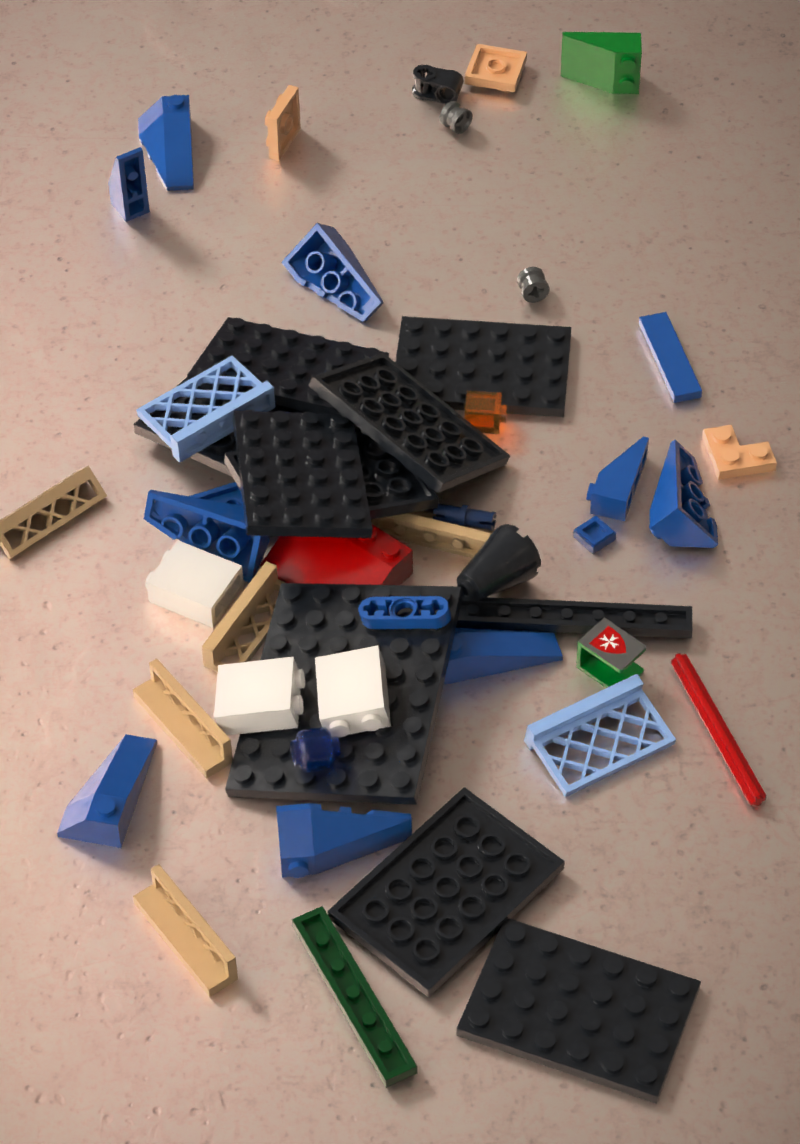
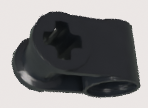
[412,65,464,105]

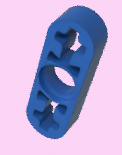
[358,596,451,629]

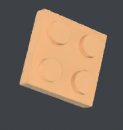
[465,44,527,92]
[265,85,301,161]

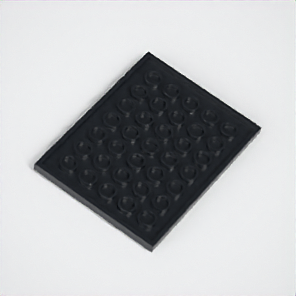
[225,583,464,805]

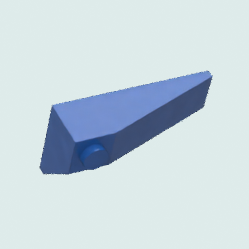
[138,95,194,191]
[143,490,270,583]

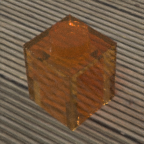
[464,391,507,434]

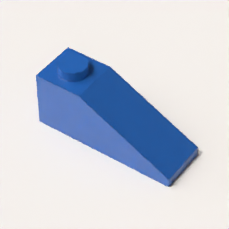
[108,147,150,222]
[586,436,649,521]

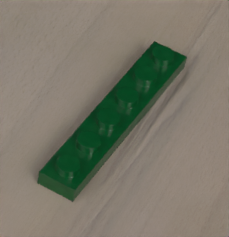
[292,906,417,1088]

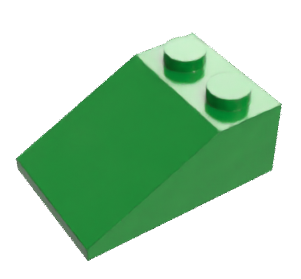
[561,32,642,94]

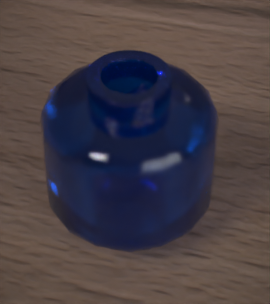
[290,727,341,773]

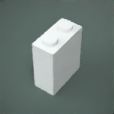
[145,540,244,628]
[315,645,391,739]
[214,657,305,736]

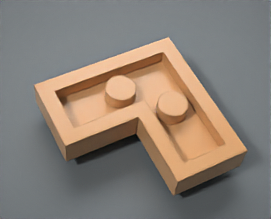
[702,425,777,480]

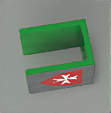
[576,617,646,688]

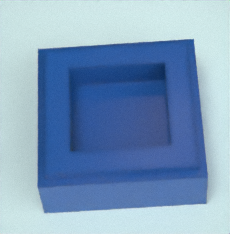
[573,516,616,554]

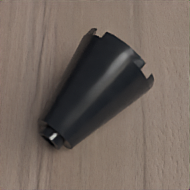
[457,524,541,601]

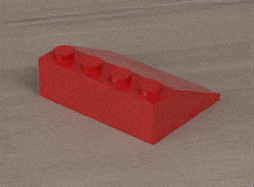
[260,524,413,585]

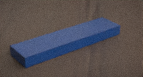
[639,312,702,403]

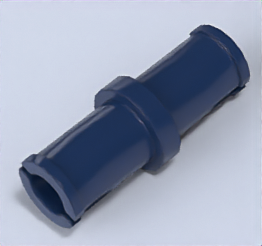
[433,503,497,531]

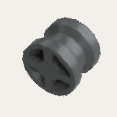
[439,101,473,134]
[517,267,550,303]

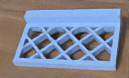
[136,356,275,463]
[524,674,676,797]

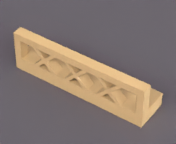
[0,465,107,559]
[371,511,495,558]
[202,561,285,672]
[133,659,233,779]
[133,864,238,997]

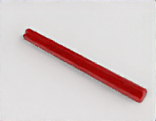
[671,653,766,806]

